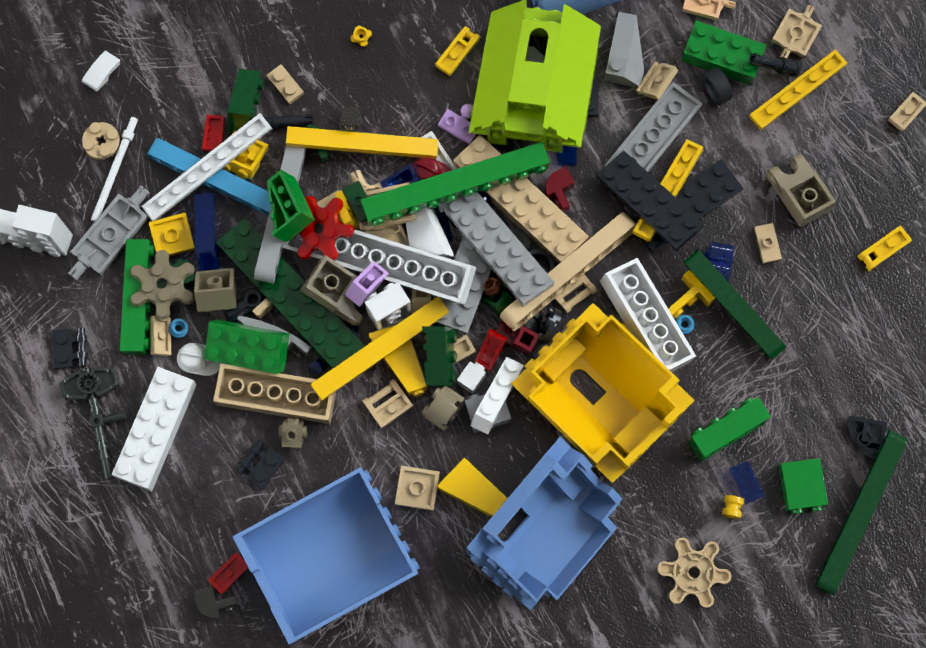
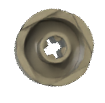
[422,386,466,431]

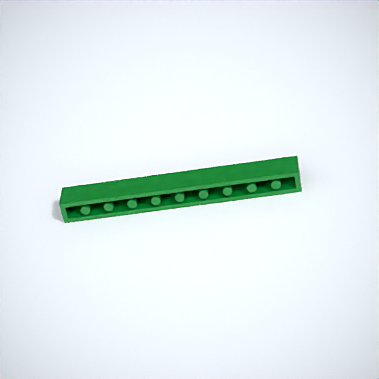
[361,142,550,226]

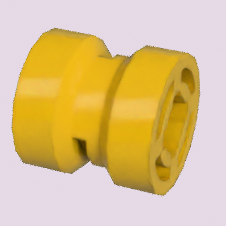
[721,495,744,519]

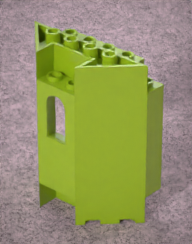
[469,0,601,153]

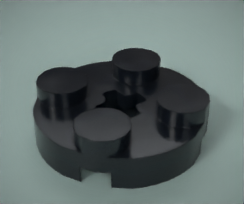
[537,306,562,345]

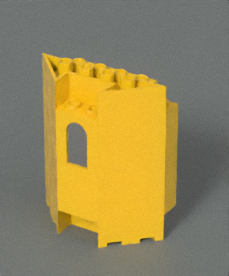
[511,303,695,483]

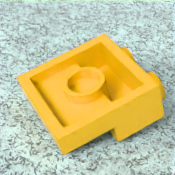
[222,130,268,180]

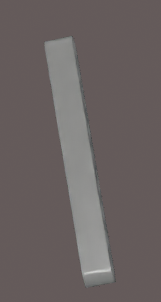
[254,146,307,283]

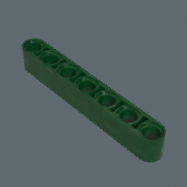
[683,249,787,360]

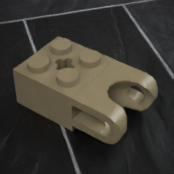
[767,154,836,227]
[300,255,377,326]

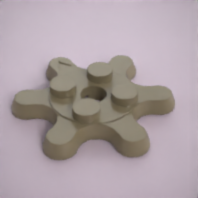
[130,250,195,320]

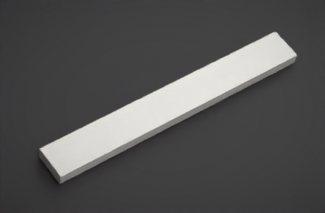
[141,113,272,221]

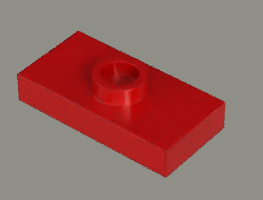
[202,114,226,152]
[474,329,507,372]

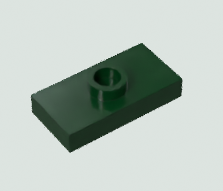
[343,181,368,223]

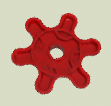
[297,196,354,261]

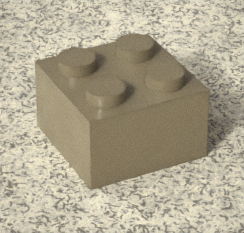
[194,268,237,312]

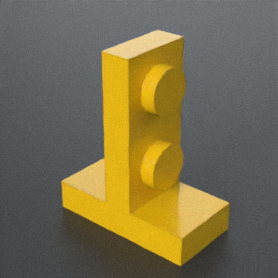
[668,270,715,319]

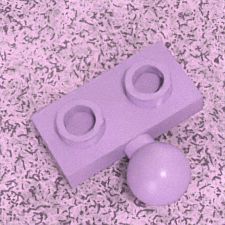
[437,104,476,145]

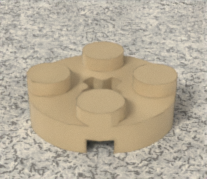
[82,122,121,160]

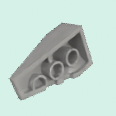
[604,12,644,88]

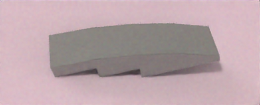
[237,316,313,356]

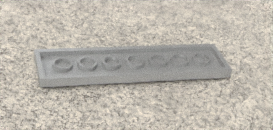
[439,191,554,307]

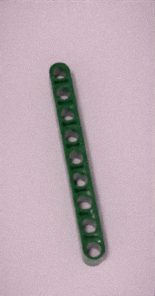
[815,430,908,595]

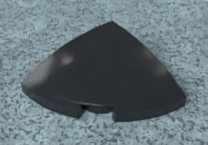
[848,416,887,459]

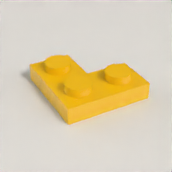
[335,190,359,230]

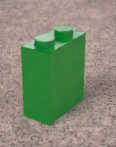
[778,458,828,515]

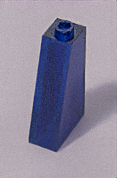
[194,192,220,271]

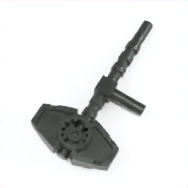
[59,367,127,479]

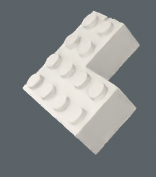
[0,205,73,257]

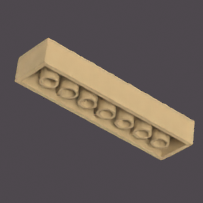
[453,135,589,265]

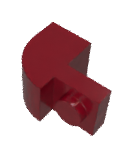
[545,166,575,213]
[495,320,539,354]

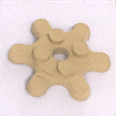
[657,538,731,608]

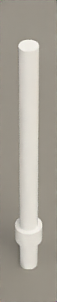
[91,117,138,222]

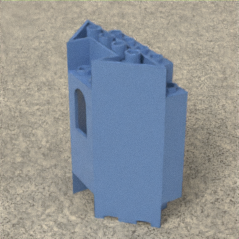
[466,436,622,611]

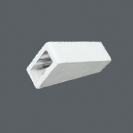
[406,207,454,258]

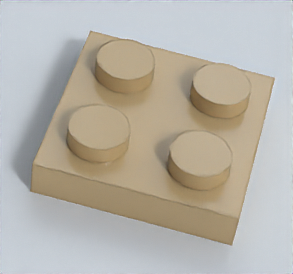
[395,466,440,511]

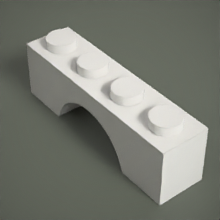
[471,357,524,434]

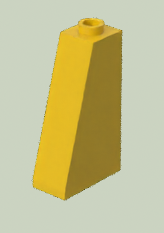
[369,325,427,397]
[437,458,508,517]

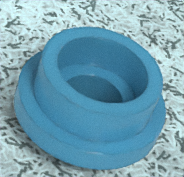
[676,315,694,334]
[169,319,188,338]

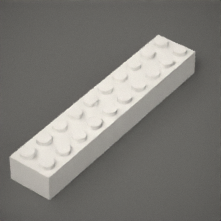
[283,223,477,304]

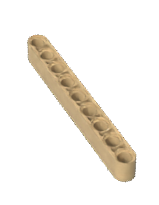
[500,212,637,331]

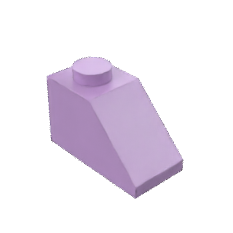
[345,261,389,307]

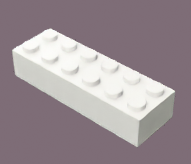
[600,258,696,372]
[112,367,197,492]

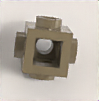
[279,417,307,448]

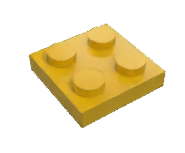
[149,213,196,257]

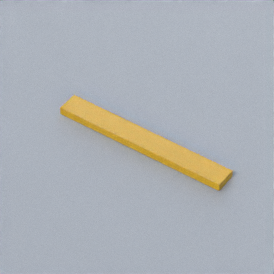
[286,126,438,159]
[311,296,450,401]

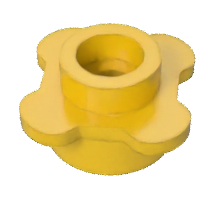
[350,26,372,47]

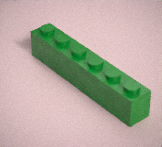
[120,239,155,355]

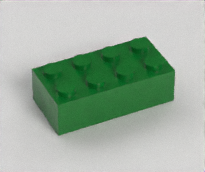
[681,20,766,85]
[204,319,290,374]
[688,397,771,463]

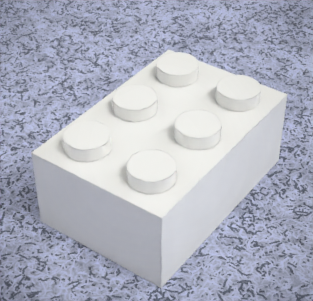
[365,282,412,331]

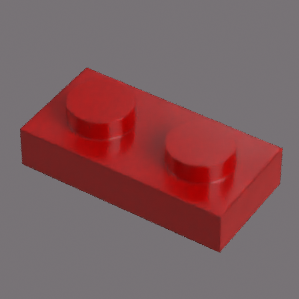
[208,552,249,595]

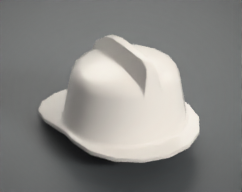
[177,343,222,376]

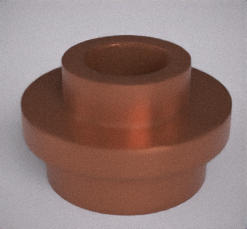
[483,277,502,296]

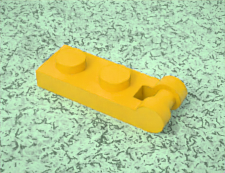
[435,26,481,76]
[857,225,912,271]

